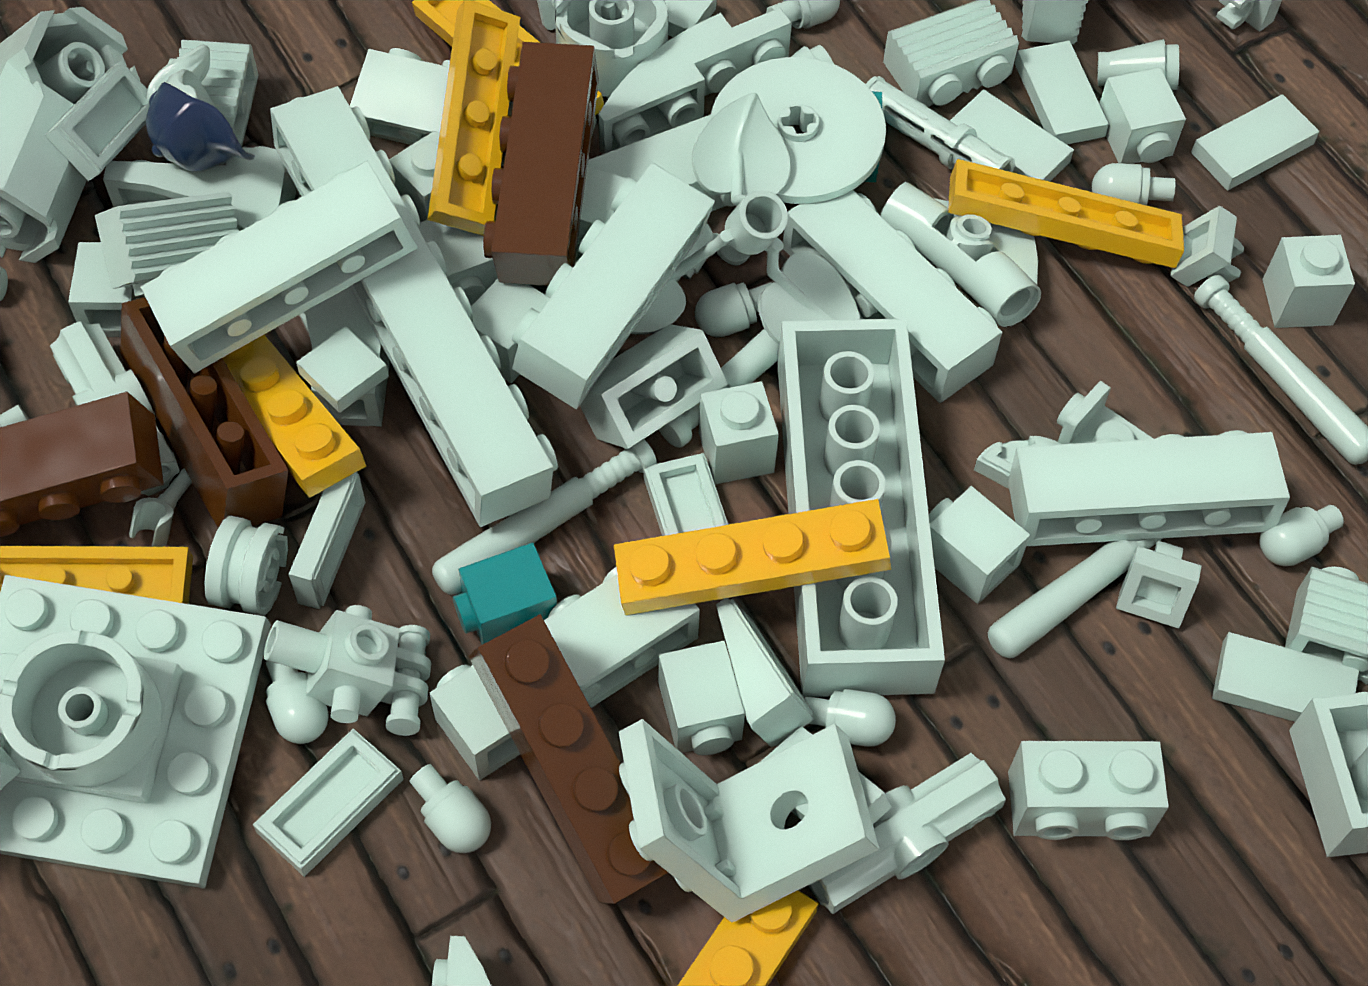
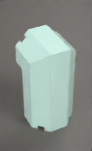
[0,7,140,263]

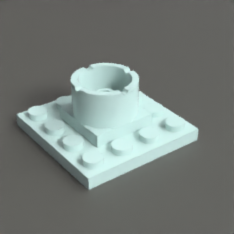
[0,575,271,888]

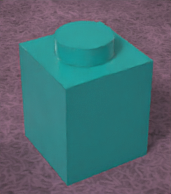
[453,542,557,645]

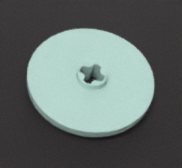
[710,57,886,204]

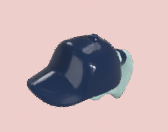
[146,44,255,172]

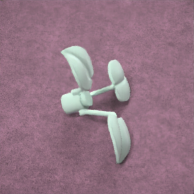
[631,93,860,344]

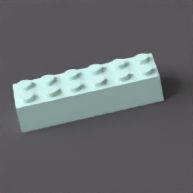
[777,318,945,697]

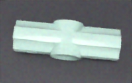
[50,321,180,496]
[808,753,1006,914]

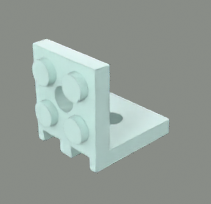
[619,719,880,923]

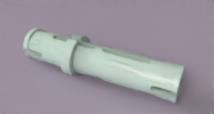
[866,76,1015,172]

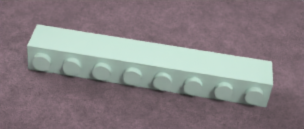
[270,86,558,527]

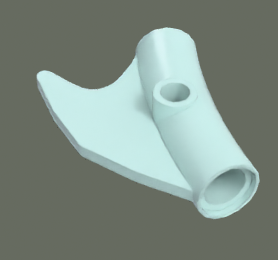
[881,182,1041,327]

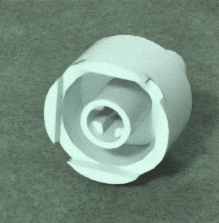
[555,0,668,98]

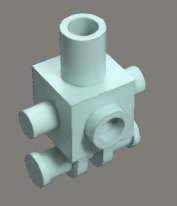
[264,605,431,736]

